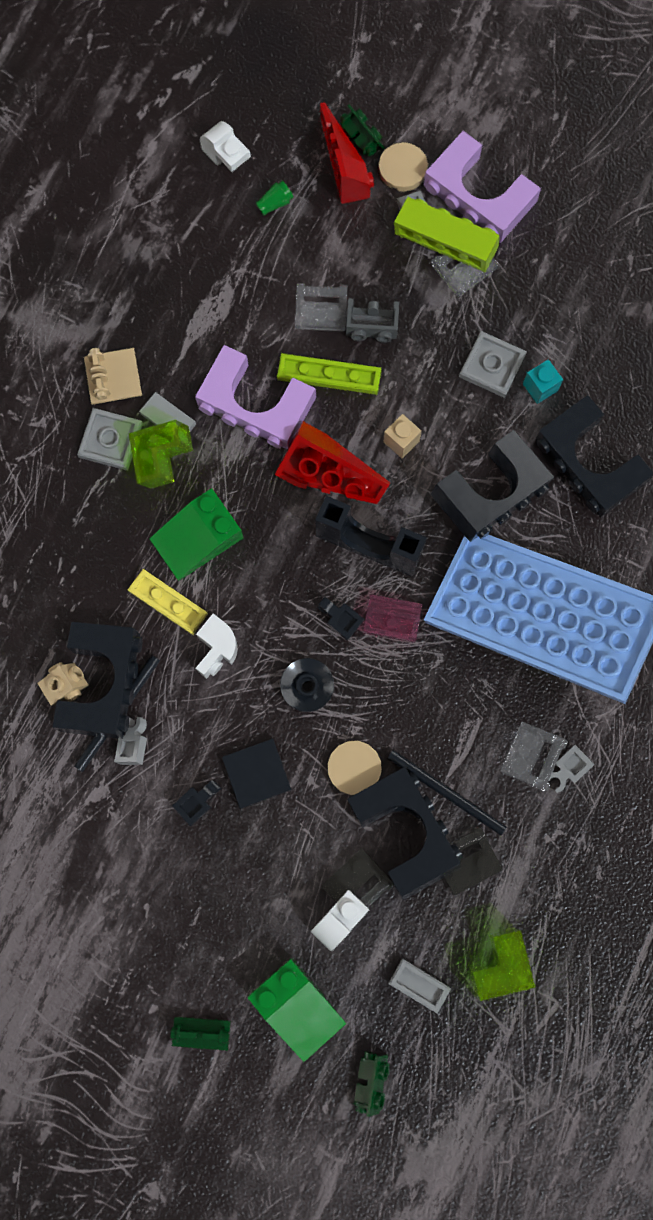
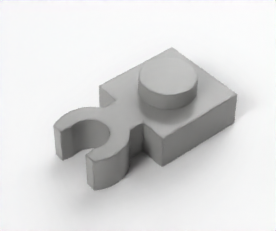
[114,717,147,765]
[545,745,594,793]

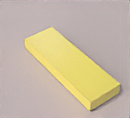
[128,569,208,635]

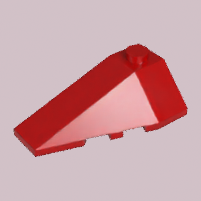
[320,102,374,204]
[275,421,390,504]

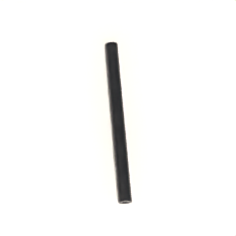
[74,655,160,772]
[387,750,507,835]

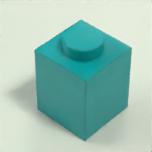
[523,359,563,404]

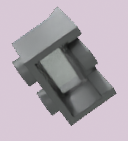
[346,298,399,342]

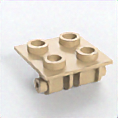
[84,348,142,405]

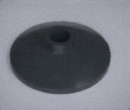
[280,658,334,712]

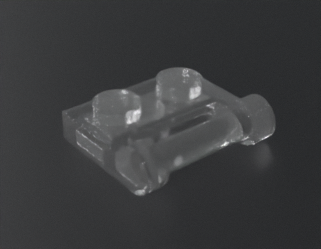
[431,255,498,297]
[295,283,347,331]
[501,722,568,792]

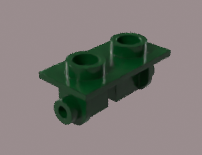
[340,104,385,156]
[171,1017,231,1051]
[354,1051,390,1117]

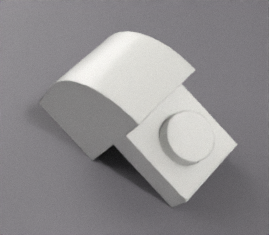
[200,121,251,172]
[196,614,238,679]
[311,890,369,951]

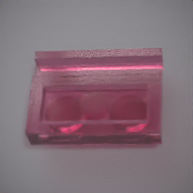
[363,594,422,643]

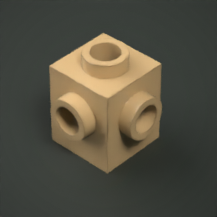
[37,662,88,706]

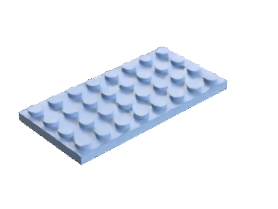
[424,535,653,704]

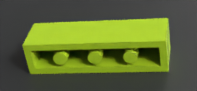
[394,197,499,272]

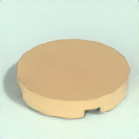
[378,143,428,192]
[328,741,382,795]

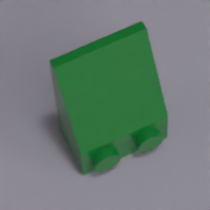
[149,488,244,581]
[248,957,347,1062]

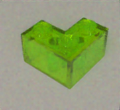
[128,420,193,489]
[469,929,536,1001]

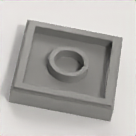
[459,331,527,398]
[77,408,143,471]

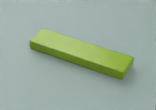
[277,353,381,395]

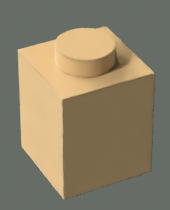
[383,414,421,458]

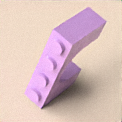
[424,131,541,243]
[195,345,316,449]

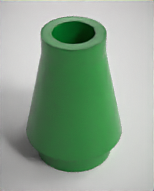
[256,180,294,215]

